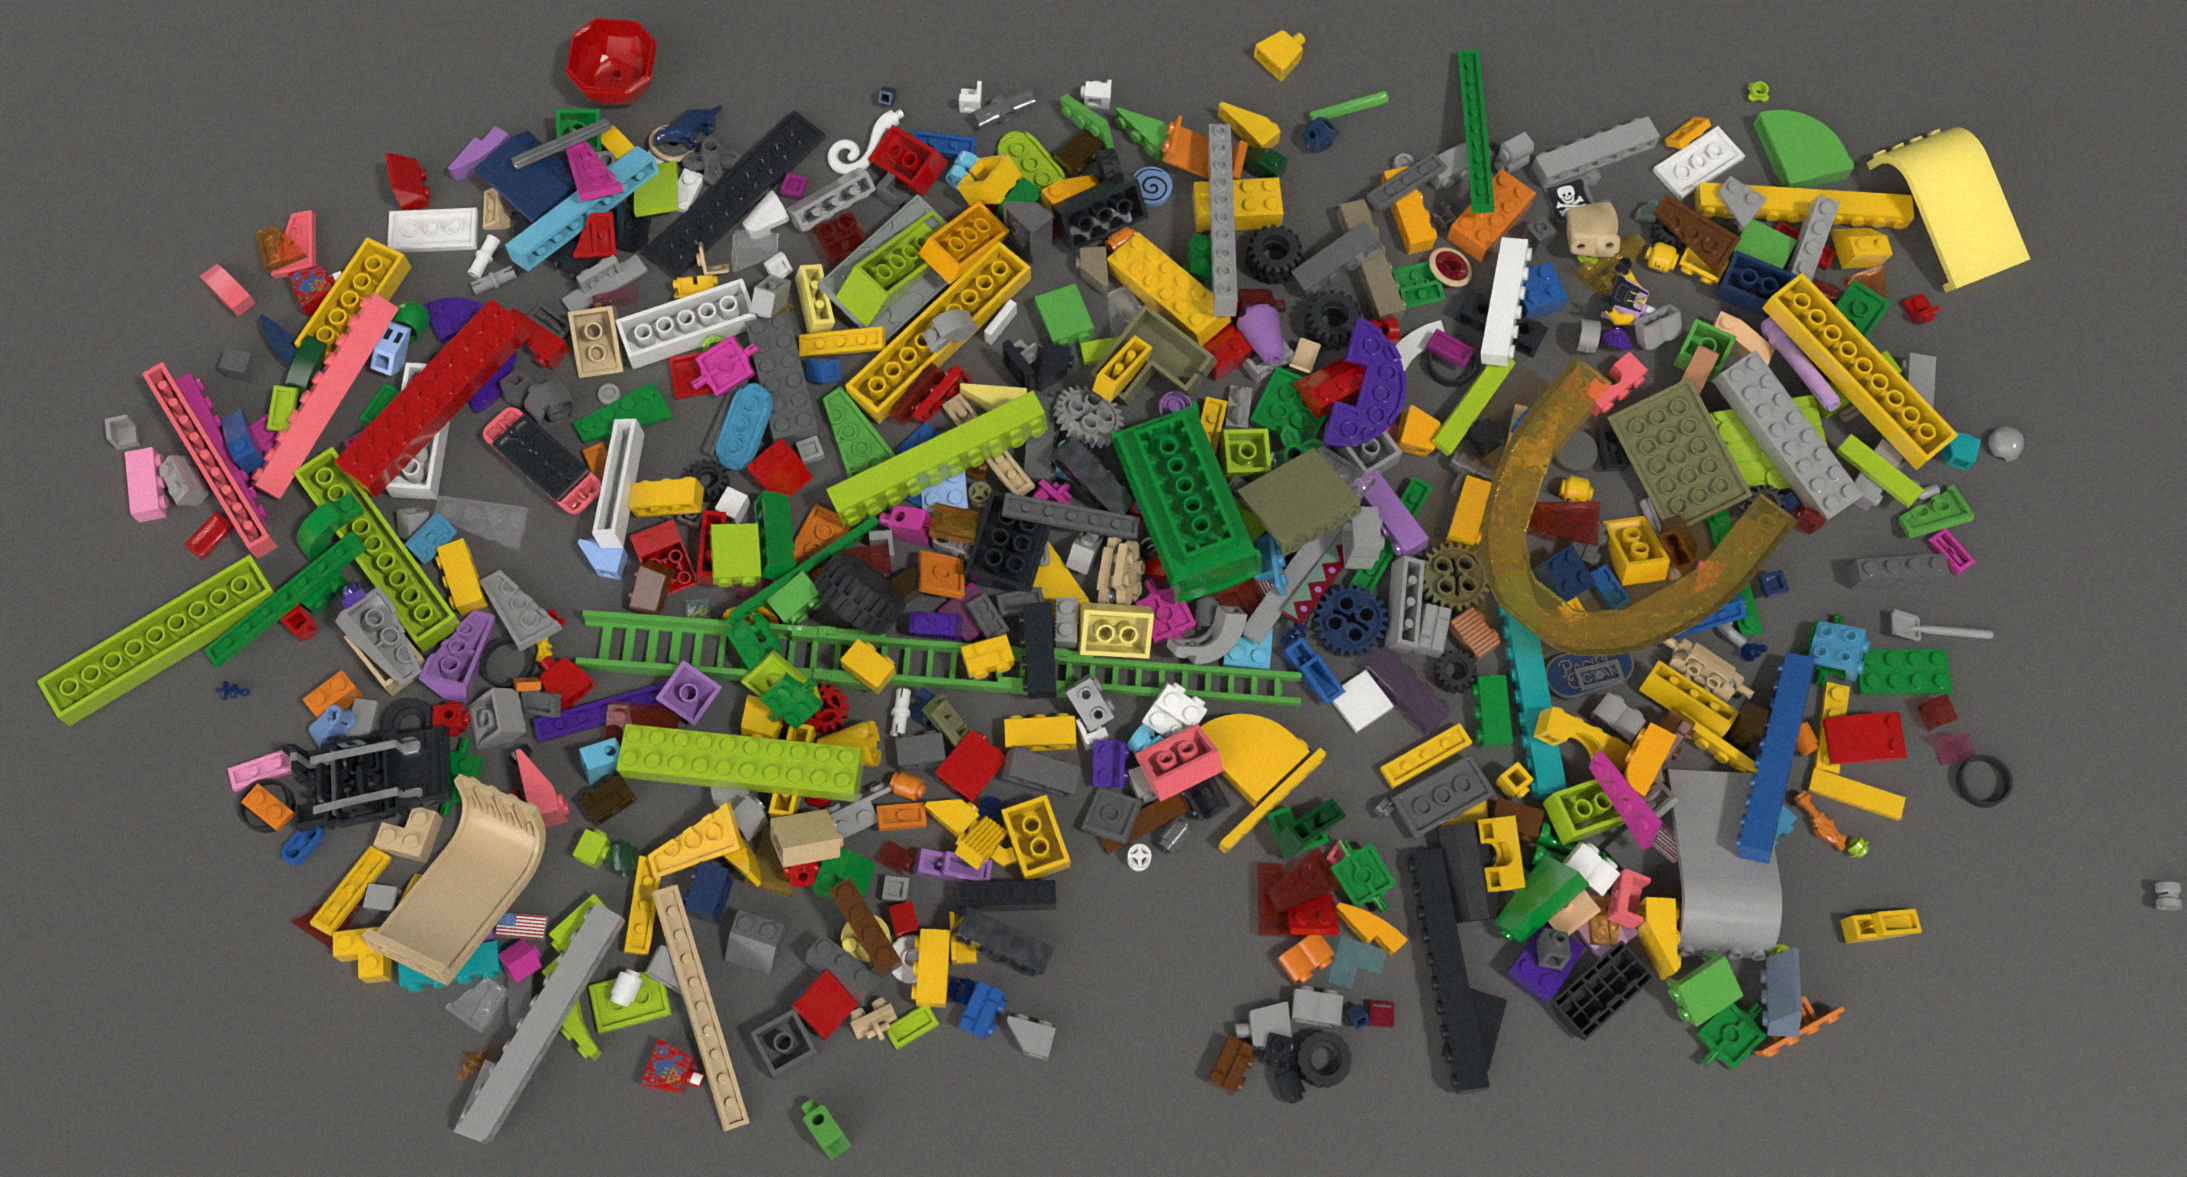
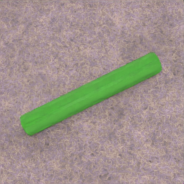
[1309,91,1389,121]

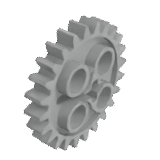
[1053,385,1124,448]

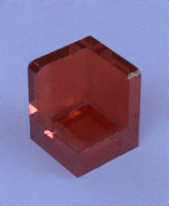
[1917,694,1958,732]

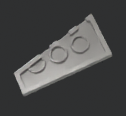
[479,570,562,652]

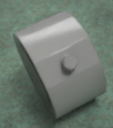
[1574,319,1601,354]

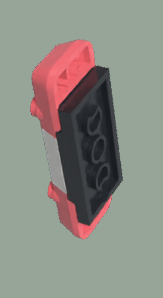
[483,407,602,515]

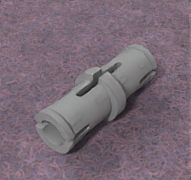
[470,265,517,295]

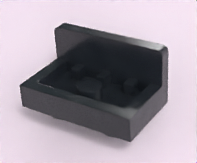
[614,202,651,253]
[1180,776,1231,821]

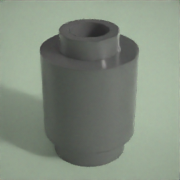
[1195,596,1219,632]
[1158,819,1192,855]

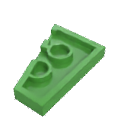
[1060,94,1115,150]
[1899,484,1974,539]

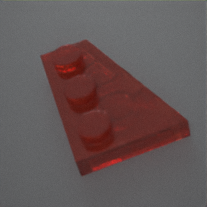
[888,362,945,425]
[605,701,679,745]

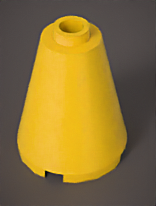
[817,720,881,767]

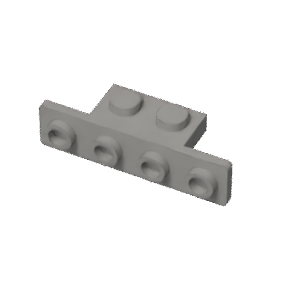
[562,255,648,312]
[825,781,891,839]

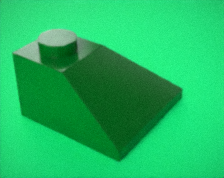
[555,109,602,152]

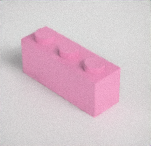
[125,447,169,522]

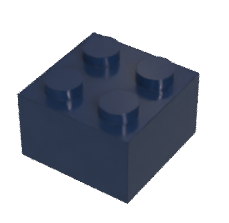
[1526,545,1596,611]
[683,861,735,925]

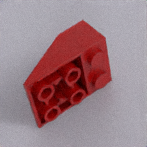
[630,518,697,596]

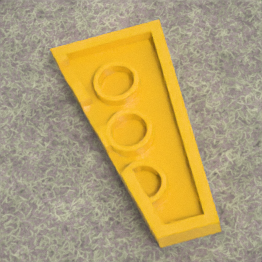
[648,802,744,879]

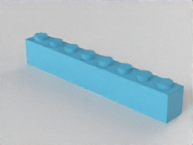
[505,146,659,272]

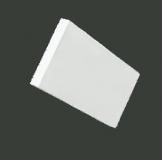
[1652,126,1745,201]
[387,207,478,253]

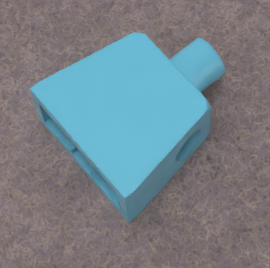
[579,738,621,785]

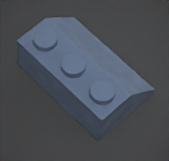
[1760,947,1802,1037]

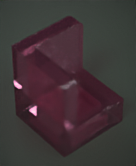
[1933,732,1976,765]

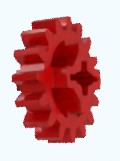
[805,683,850,734]

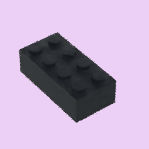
[1051,171,1149,252]

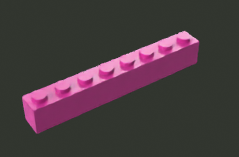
[176,372,269,532]

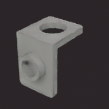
[1013,339,1037,365]

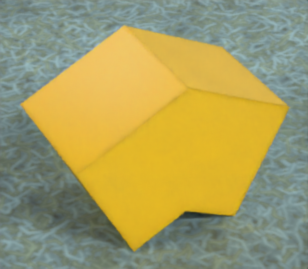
[990,845,1017,869]

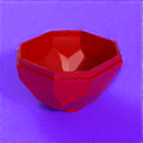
[566,18,657,105]

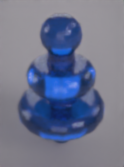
[1281,623,1308,645]
[1740,643,1767,662]
[215,681,250,700]

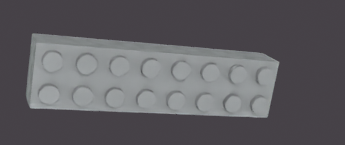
[1712,350,1864,526]

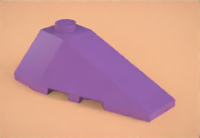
[419,610,496,704]

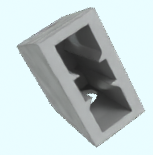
[1235,1002,1293,1052]

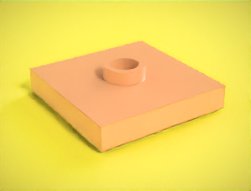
[1548,890,1601,936]

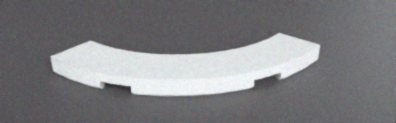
[1396,320,1445,414]

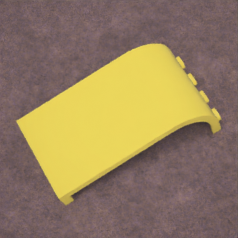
[1866,127,2030,293]

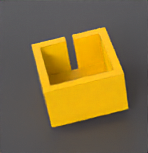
[956,154,1021,206]

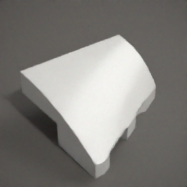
[742,190,790,242]

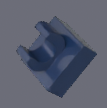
[1758,570,1790,598]

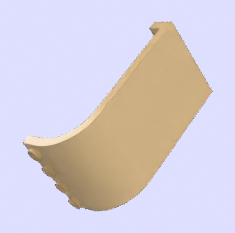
[362,774,546,986]

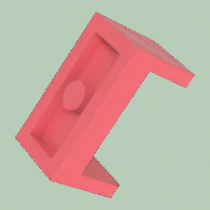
[1606,869,1651,929]

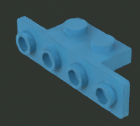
[1253,532,1289,596]

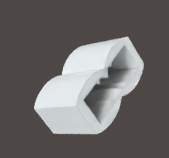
[1563,842,1620,896]

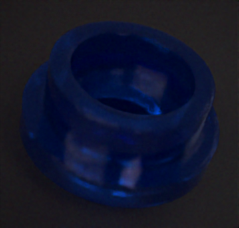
[979,796,1003,820]

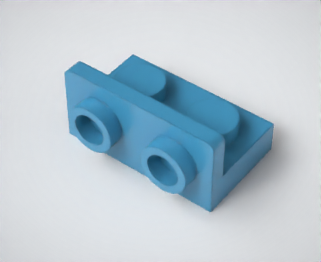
[404,512,457,564]

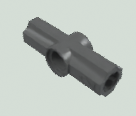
[971,88,1036,130]

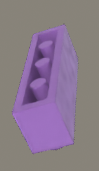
[1353,469,1429,557]

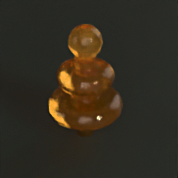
[458,1051,484,1081]

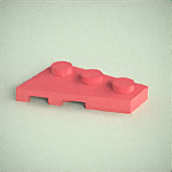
[271,210,316,279]

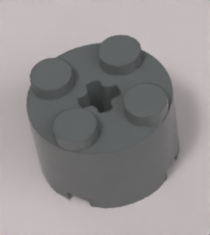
[524,377,578,430]

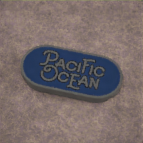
[1545,641,1634,700]

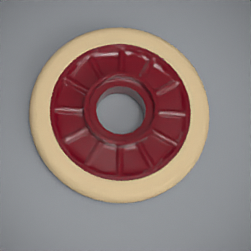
[1429,247,1472,287]

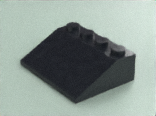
[964,490,1052,592]

